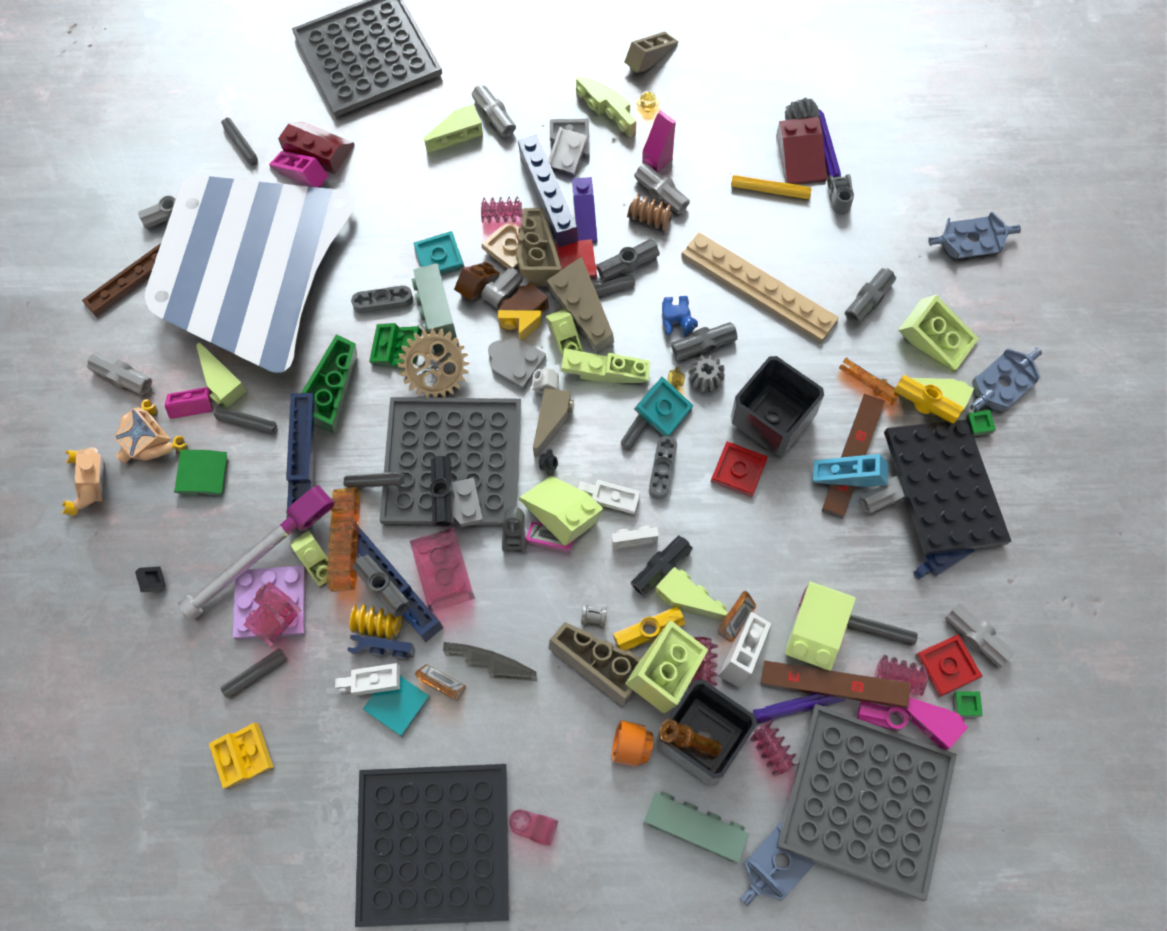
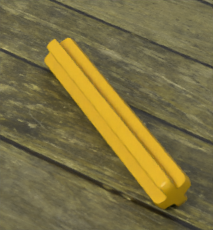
[731,175,812,199]

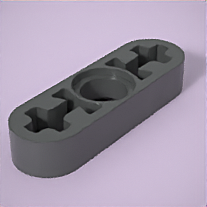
[351,285,413,313]
[649,436,677,499]

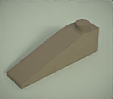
[516,208,562,287]

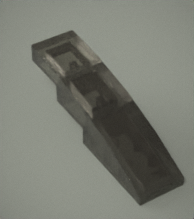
[443,642,538,681]

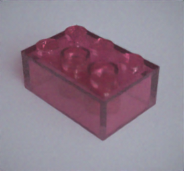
[410,528,475,612]

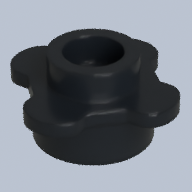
[539,449,558,476]

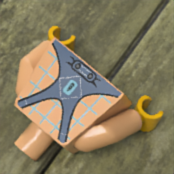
[115,400,188,463]
[62,447,105,516]

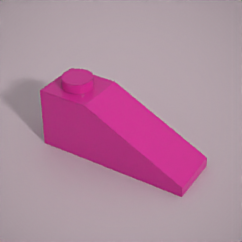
[642,110,676,173]
[268,151,329,188]
[903,697,968,750]

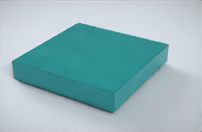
[413,231,465,275]
[634,377,694,436]
[363,676,430,737]

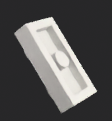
[612,526,659,549]

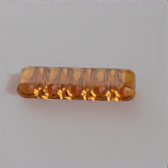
[327,487,360,592]

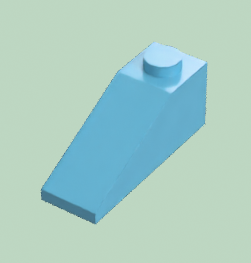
[813,454,888,487]

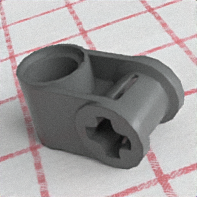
[827,174,854,214]
[502,507,526,552]

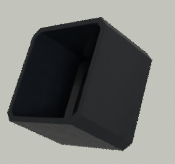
[730,356,824,456]
[657,679,757,786]

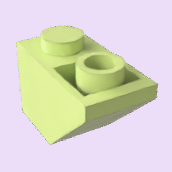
[545,309,583,357]
[290,530,338,587]

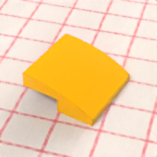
[208,723,274,789]

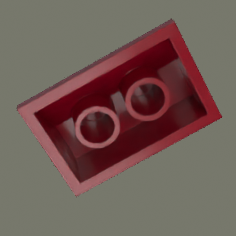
[278,121,355,175]

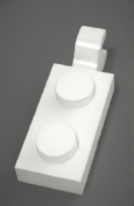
[578,480,641,514]
[335,663,400,696]

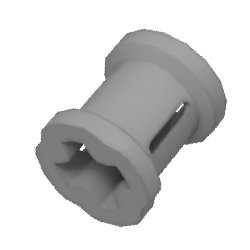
[581,604,607,627]

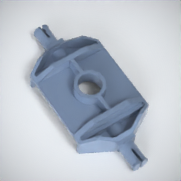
[928,212,1021,259]
[970,347,1042,412]
[740,822,816,907]

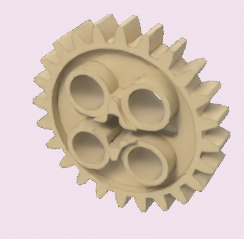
[398,328,470,398]

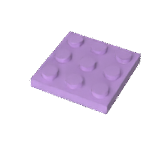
[233,566,306,640]

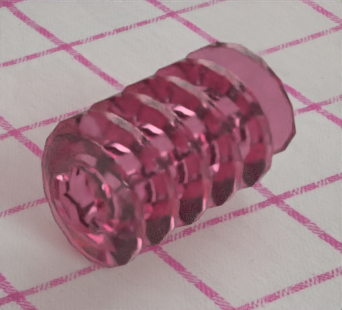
[481,196,523,223]
[688,637,718,688]
[874,654,928,696]
[750,719,799,776]

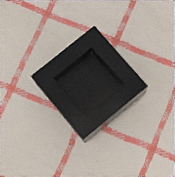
[135,566,166,592]

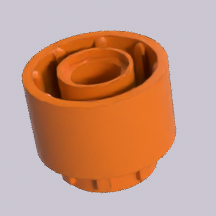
[611,720,654,767]

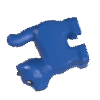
[662,295,698,337]

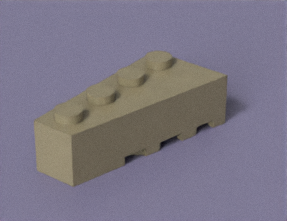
[547,257,615,354]
[548,622,641,707]

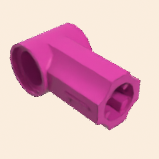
[857,701,908,733]

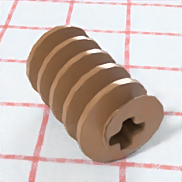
[627,193,673,231]

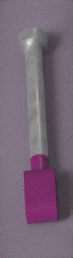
[178,485,335,620]

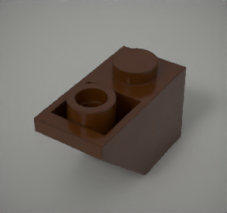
[454,262,500,300]
[499,281,549,314]

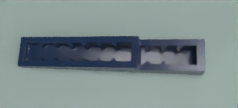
[286,393,314,530]
[340,525,444,643]

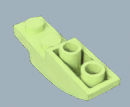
[575,76,637,137]
[560,348,650,383]

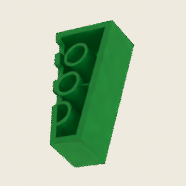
[301,334,357,434]

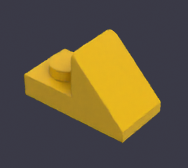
[498,310,542,341]

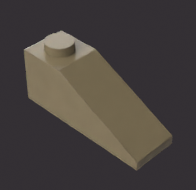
[624,31,679,73]
[533,388,574,457]

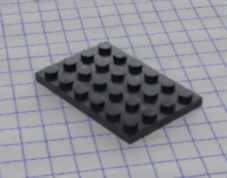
[884,419,1011,556]

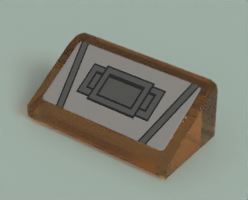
[717,590,756,642]
[415,664,466,701]

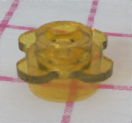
[636,91,660,112]
[668,366,685,391]

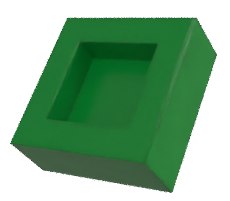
[966,410,996,436]
[953,691,983,717]

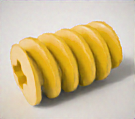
[349,604,402,640]

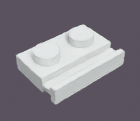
[548,127,588,176]

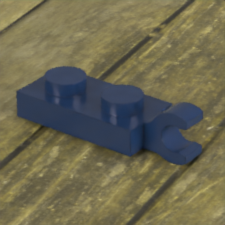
[913,549,974,579]
[347,635,415,660]

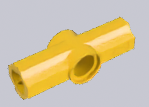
[894,375,964,424]
[613,606,686,651]

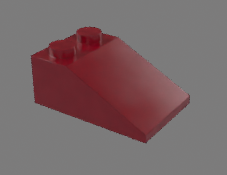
[776,117,827,185]

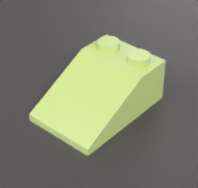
[898,295,979,371]
[519,476,603,546]
[785,581,856,671]
[626,620,708,713]

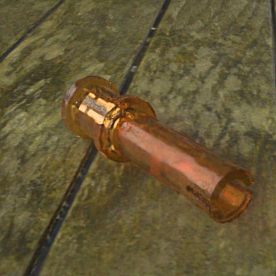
[839,357,901,407]
[659,719,722,756]

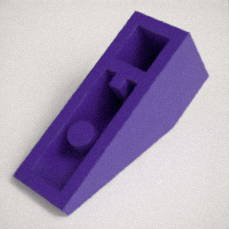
[572,177,598,243]

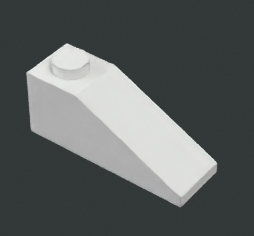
[718,612,771,688]

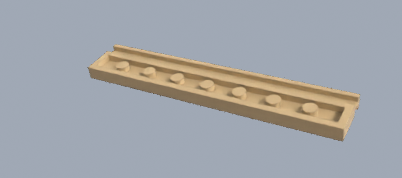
[681,232,839,343]

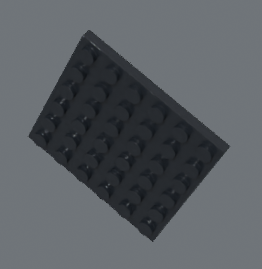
[355,764,510,927]

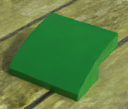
[369,323,422,368]
[174,449,227,496]

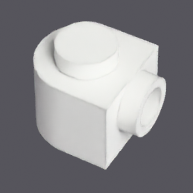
[532,368,559,394]

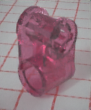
[509,809,559,846]

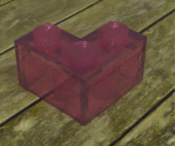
[243,581,302,647]

